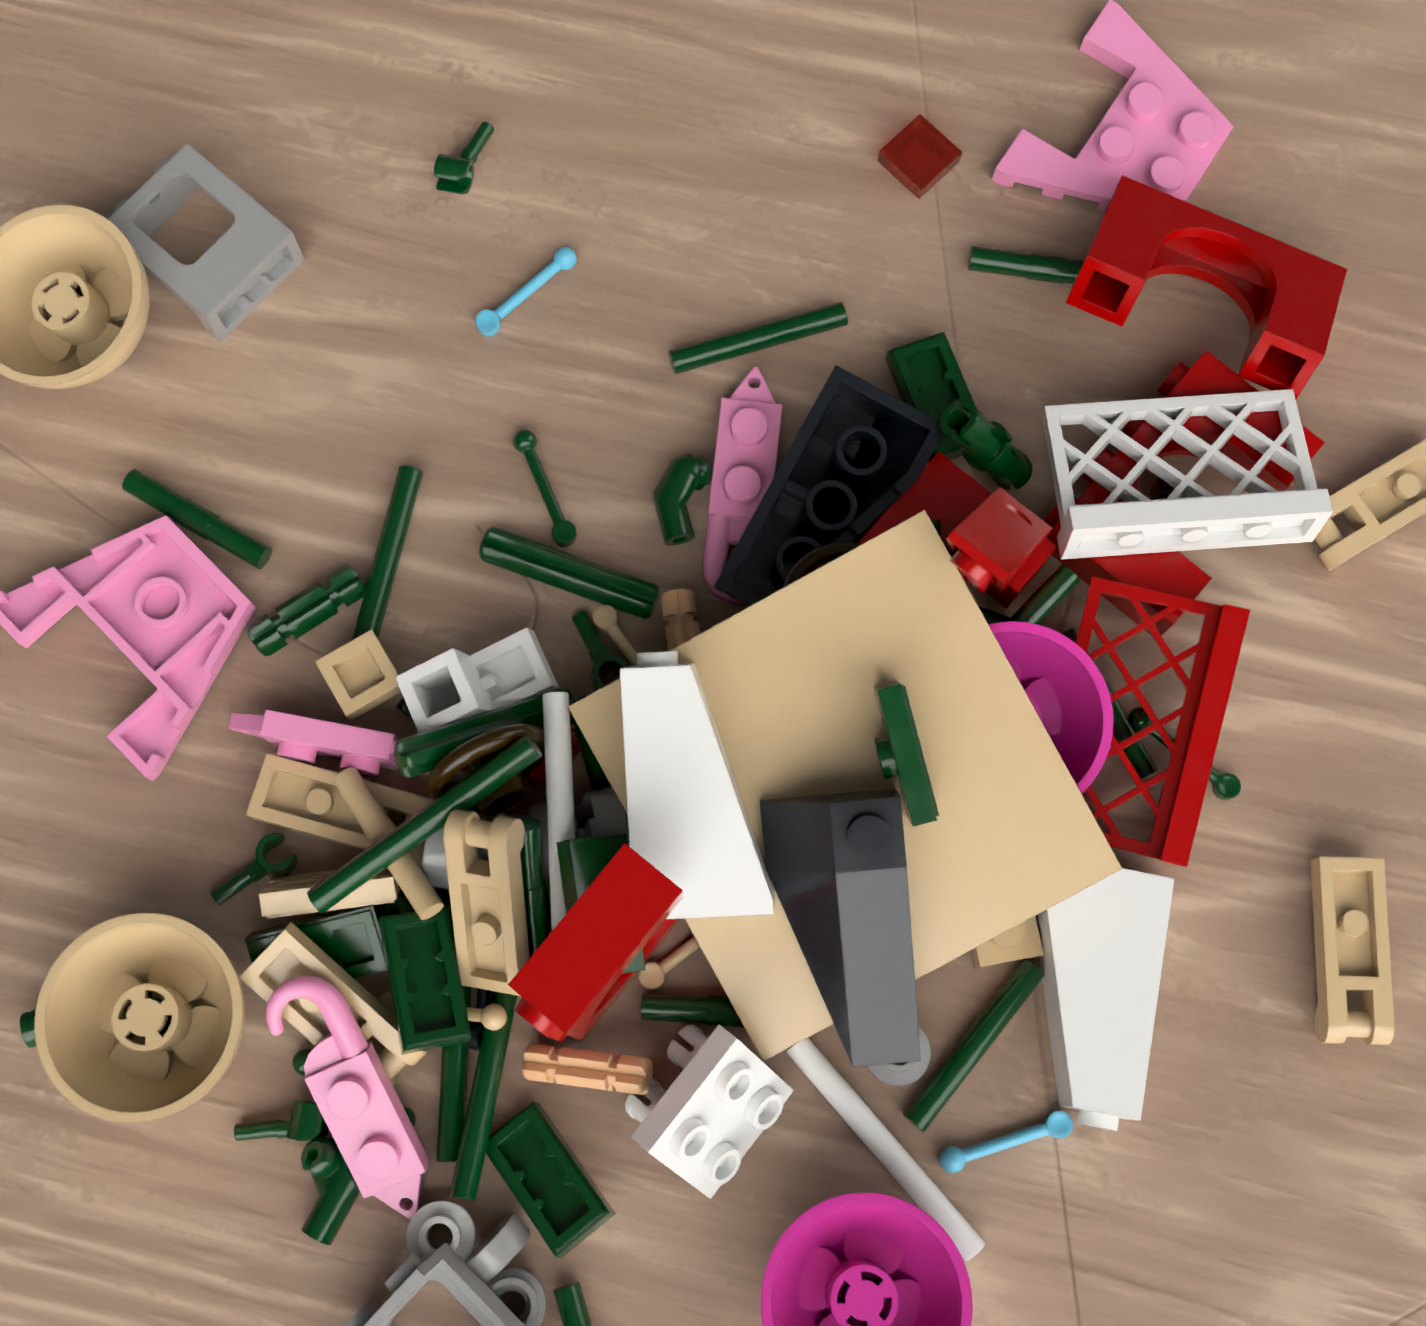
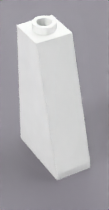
[620,651,775,919]
[1036,868,1174,1131]

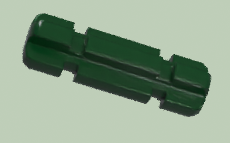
[246,565,366,656]

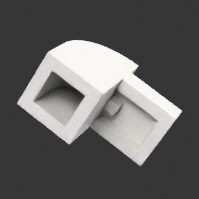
[395,627,559,733]

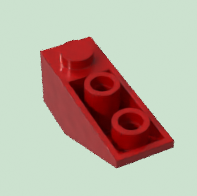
[947,487,1052,594]

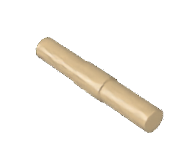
[333,767,444,920]

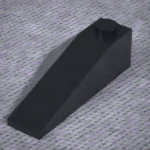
[714,365,943,607]
[760,788,921,1067]

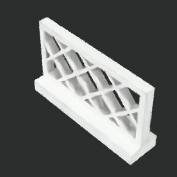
[1041,389,1333,560]

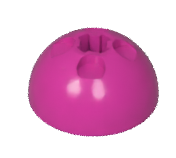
[988,621,1113,794]
[761,1193,973,1326]

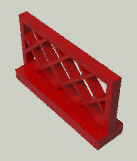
[1076,577,1250,867]

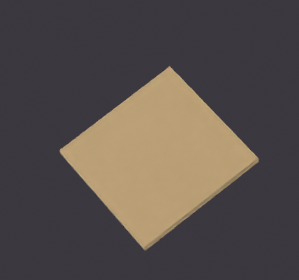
[568,510,1122,1061]

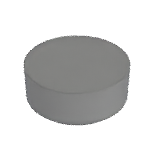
[465,1212,530,1282]

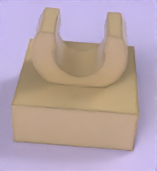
[315,629,401,721]

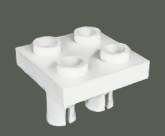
[625,1025,794,1199]

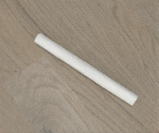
[542,692,575,931]
[786,1038,986,1262]

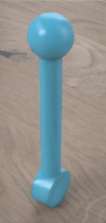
[475,246,577,337]
[939,1111,1073,1173]

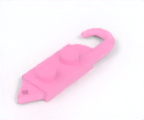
[702,366,783,605]
[228,710,470,778]
[266,975,430,1220]

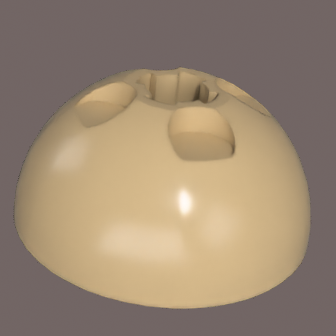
[0,205,150,390]
[34,913,245,1123]

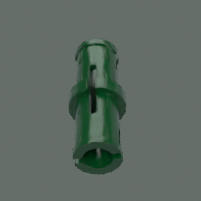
[940,400,1033,491]

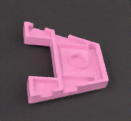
[992,0,1234,210]
[0,515,256,781]

